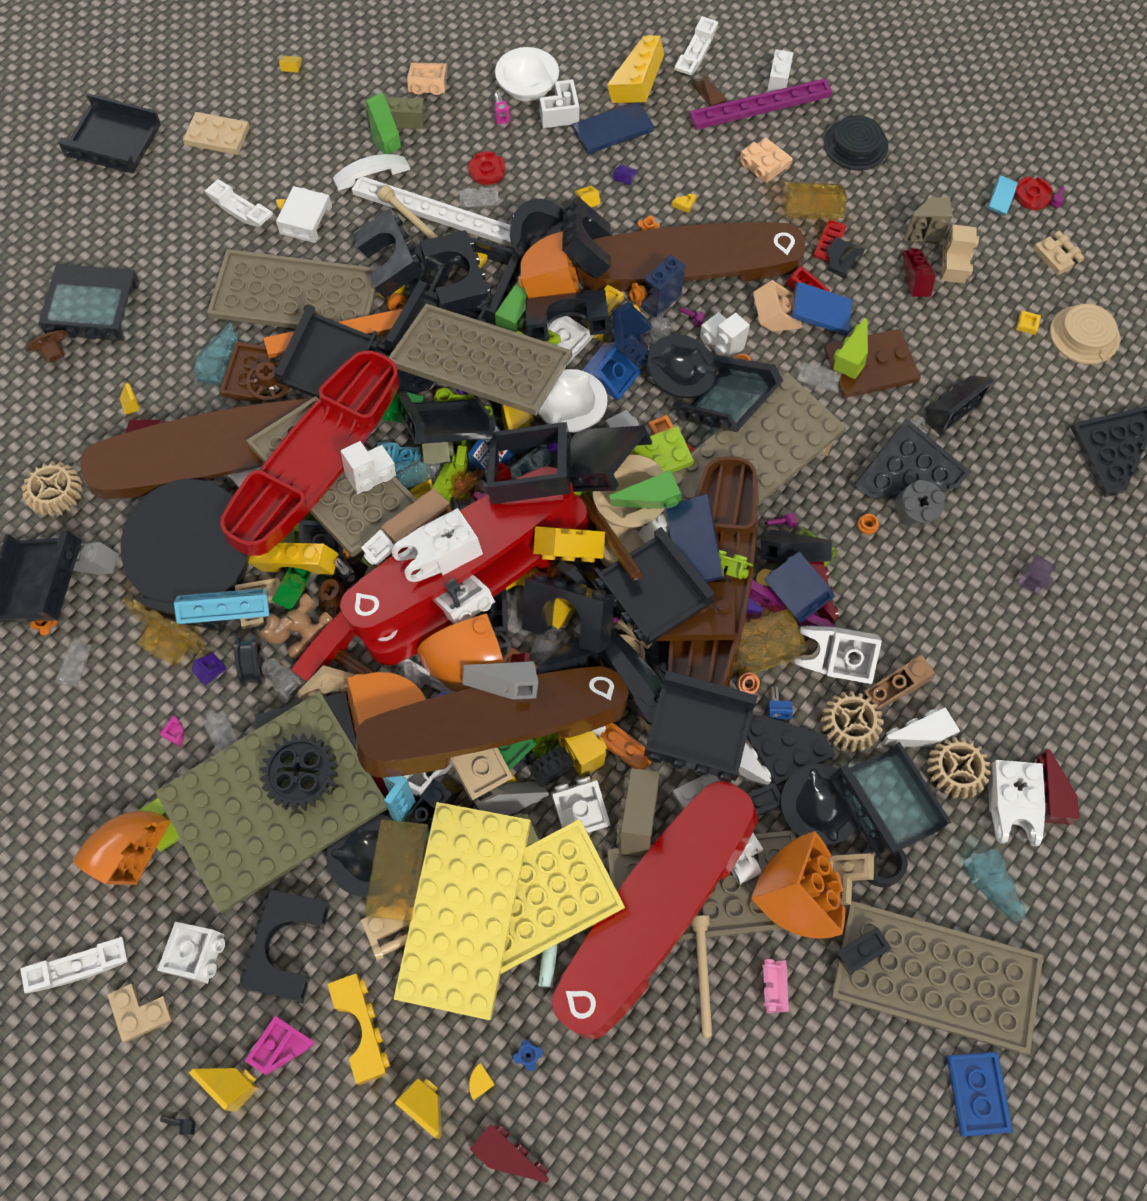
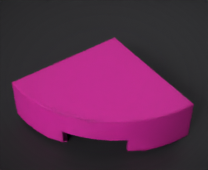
[159,716,184,747]

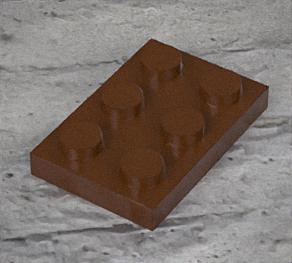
[219,341,275,403]

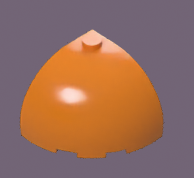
[518,231,580,317]
[417,614,504,692]
[347,672,426,736]
[73,811,171,885]
[751,831,845,939]

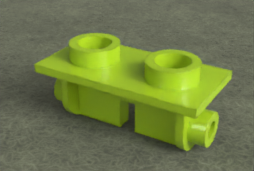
[719,550,753,579]

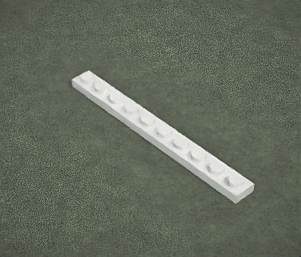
[352,177,513,248]

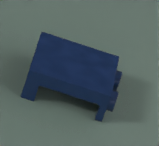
[641,255,686,319]
[612,302,652,368]
[764,552,836,624]

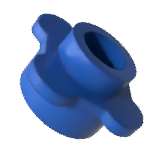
[513,1040,543,1071]

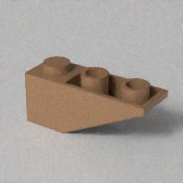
[864,655,935,710]

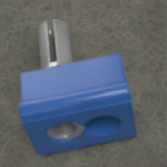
[767,686,793,720]

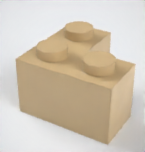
[941,225,979,284]

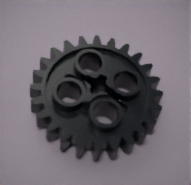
[260,733,339,812]

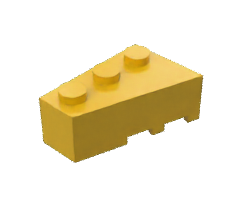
[533,527,605,562]

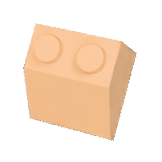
[753,280,803,331]

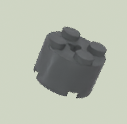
[895,480,945,528]

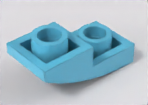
[987,175,1017,216]
[377,442,422,469]

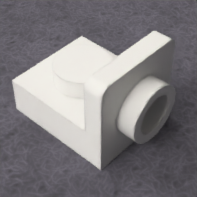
[361,529,395,565]

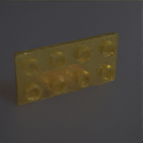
[122,598,208,667]
[365,820,428,922]

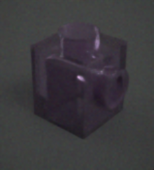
[1018,555,1056,594]

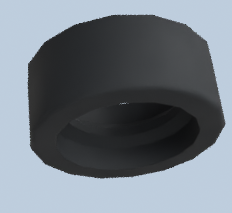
[862,844,908,888]

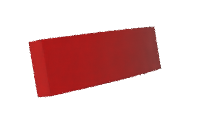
[291,611,355,681]

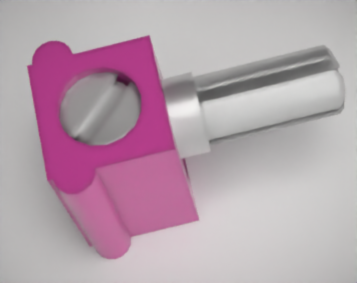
[494,93,510,124]

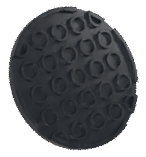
[120,479,250,605]

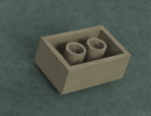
[617,768,659,857]

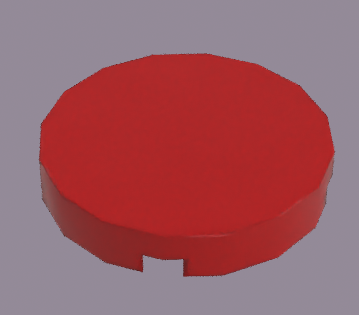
[468,151,505,185]
[1014,176,1053,210]

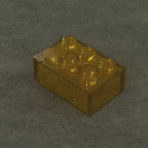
[781,182,847,220]
[736,609,808,675]

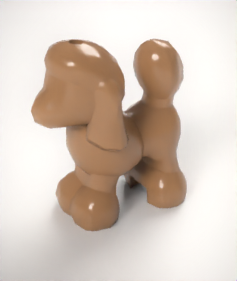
[260,593,333,659]

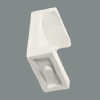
[276,186,332,243]

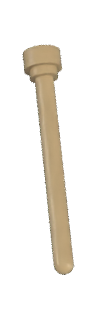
[378,185,438,239]
[690,915,712,1039]

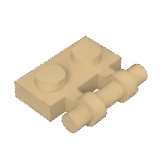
[1033,231,1085,276]

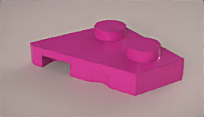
[245,1016,316,1075]

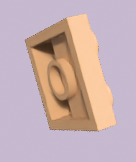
[407,63,447,95]
[739,137,793,183]

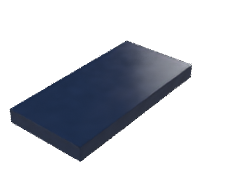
[572,102,655,155]
[666,494,724,583]

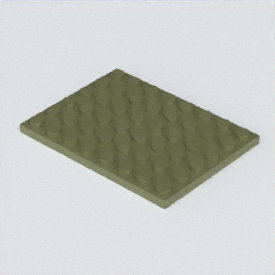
[155,691,388,913]

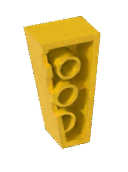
[607,35,664,103]

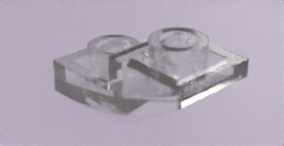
[508,587,528,636]

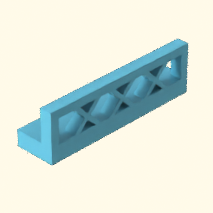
[174,588,270,624]
[383,776,416,826]

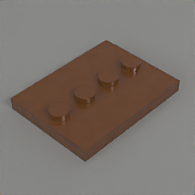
[824,329,921,399]
[656,582,736,641]

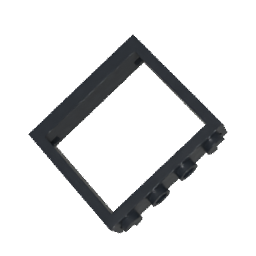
[428,236,522,325]
[484,422,571,504]

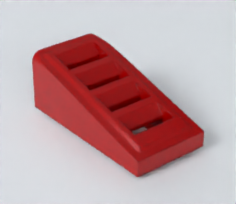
[813,220,847,262]
[785,265,830,292]

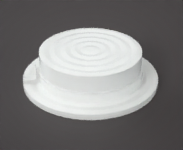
[495,47,559,101]
[538,369,607,433]

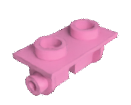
[762,959,789,1013]

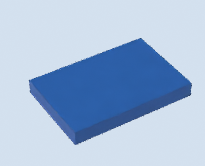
[792,282,852,335]
[946,1052,1013,1137]

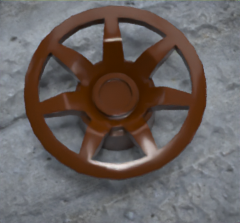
[25,330,68,363]
[246,361,289,401]
[318,574,358,619]

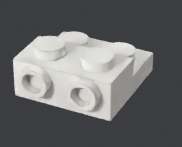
[433,575,495,624]
[550,776,611,833]
[157,922,225,984]

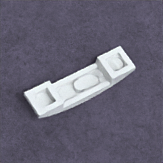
[674,16,718,75]
[333,154,410,191]
[205,179,273,227]
[20,937,128,993]

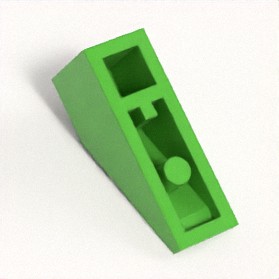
[366,92,401,154]
[495,280,528,332]
[609,470,682,509]

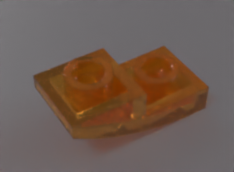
[452,467,484,499]

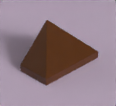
[692,75,727,106]

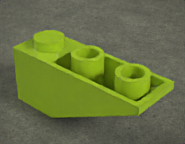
[833,318,868,379]

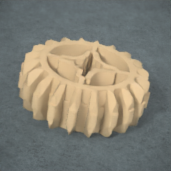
[22,461,83,517]
[821,691,884,752]
[927,737,991,799]

